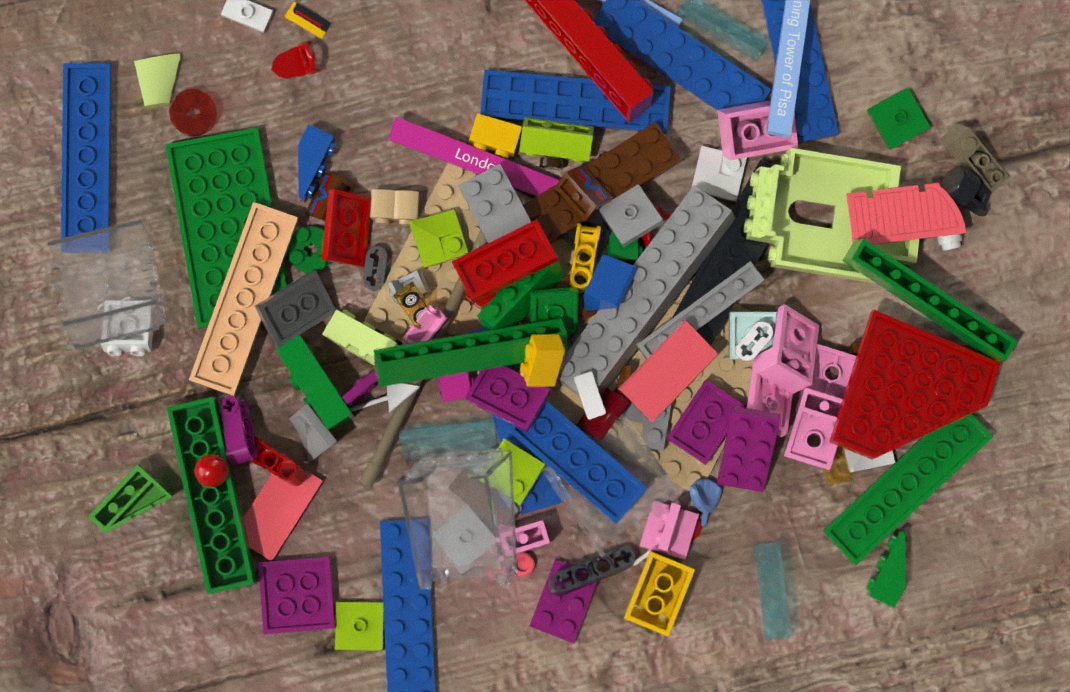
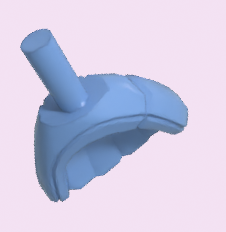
[690,479,722,527]

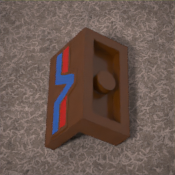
[555,165,613,221]
[305,172,356,222]

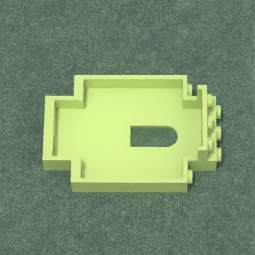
[744,148,920,284]

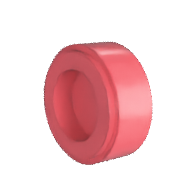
[511,553,534,577]

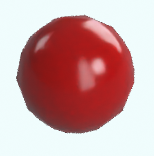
[194,454,228,487]

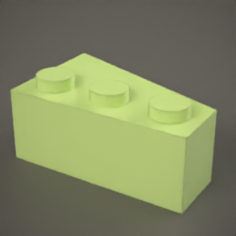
[322,309,398,365]

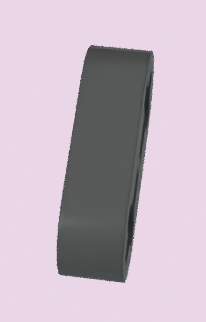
[363,246,388,291]

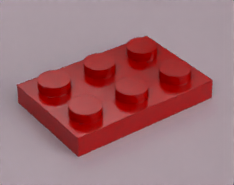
[321,189,371,267]

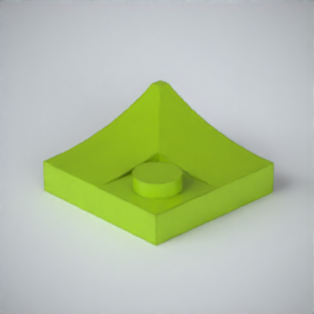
[409,209,468,269]
[480,438,546,506]

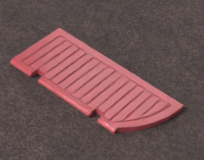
[846,182,966,245]

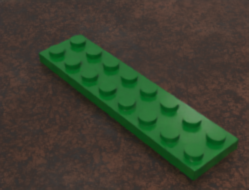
[822,414,993,566]

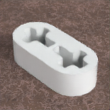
[734,322,773,361]

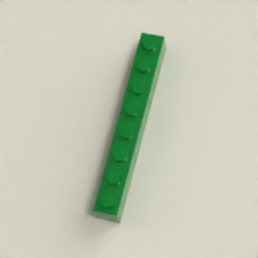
[842,238,1018,362]
[374,318,567,387]

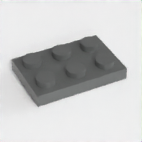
[254,270,336,348]

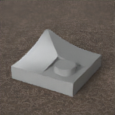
[289,404,337,463]

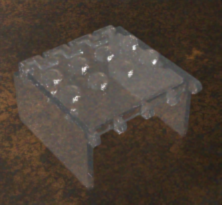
[48,219,167,351]
[542,413,680,558]

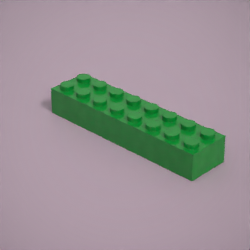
[166,397,258,595]

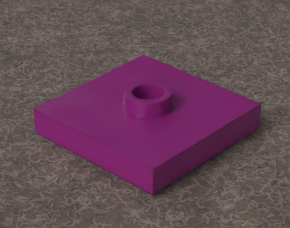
[342,370,379,407]

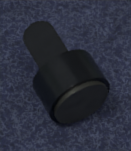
[941,166,991,216]

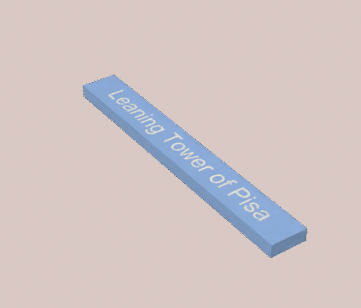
[766,0,810,138]

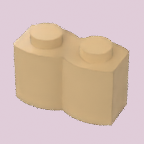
[370,189,420,226]

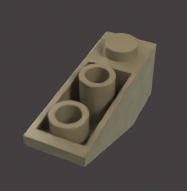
[940,123,1009,193]

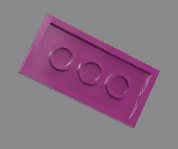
[717,406,781,492]

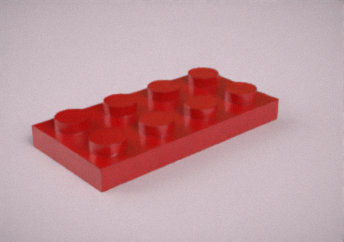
[452,220,558,303]

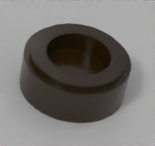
[539,157,563,170]

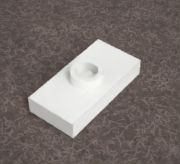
[221,0,273,33]

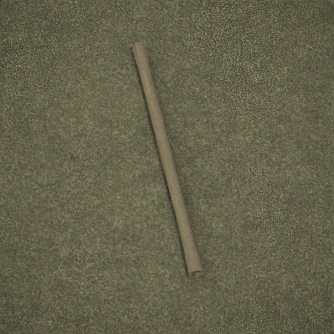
[359,230,488,488]

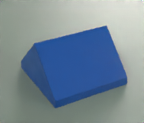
[584,254,637,311]

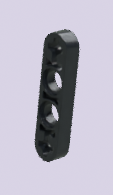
[549,546,636,596]

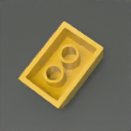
[624,551,695,637]

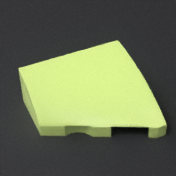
[134,53,181,110]

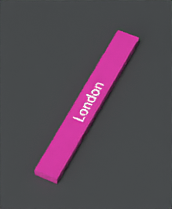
[387,117,559,197]

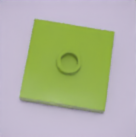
[335,602,384,651]

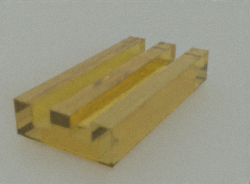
[814,439,851,486]

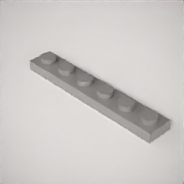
[636,261,764,359]

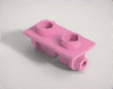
[402,305,447,345]

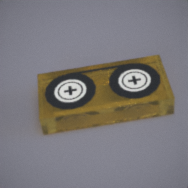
[393,282,429,328]

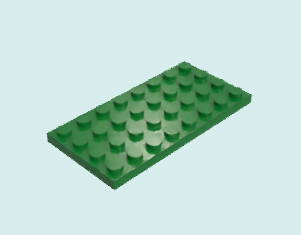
[165,127,287,329]

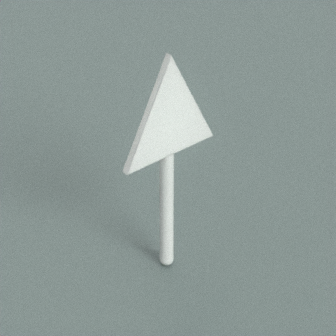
[349,383,420,413]

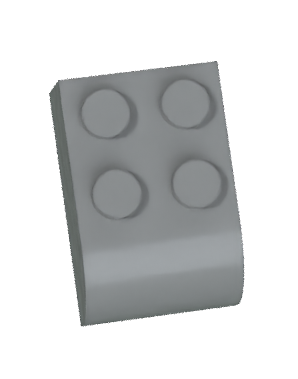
[458,164,531,243]

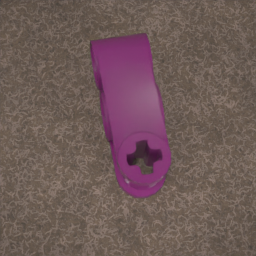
[219,395,257,466]

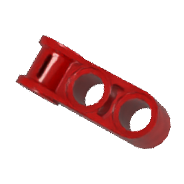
[250,436,306,486]

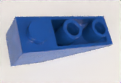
[298,124,337,203]

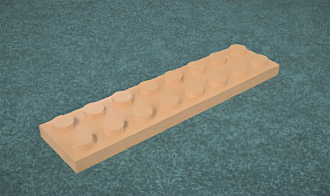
[189,202,299,396]

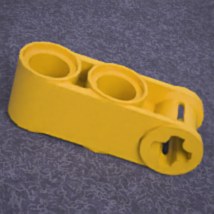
[569,223,601,293]

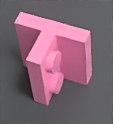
[640,501,699,561]

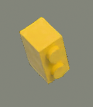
[469,113,522,159]
[520,335,565,387]

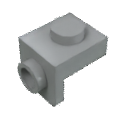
[388,270,430,304]

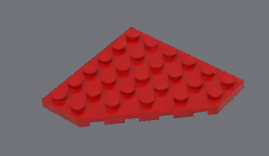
[829,310,1001,460]

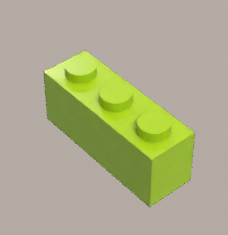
[519,117,594,163]

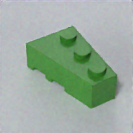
[88,463,173,533]

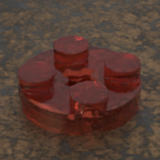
[169,89,217,136]

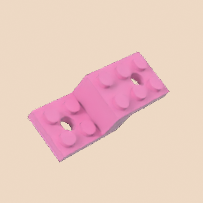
[747,304,819,437]
[783,344,856,470]

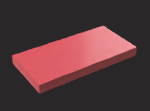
[618,320,718,422]
[243,469,323,561]

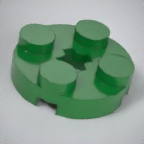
[287,226,332,274]

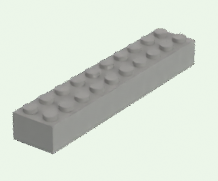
[557,185,735,397]

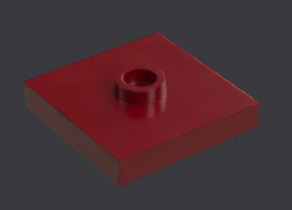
[576,389,630,440]

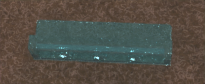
[676,0,769,62]
[399,420,497,460]
[754,542,791,640]

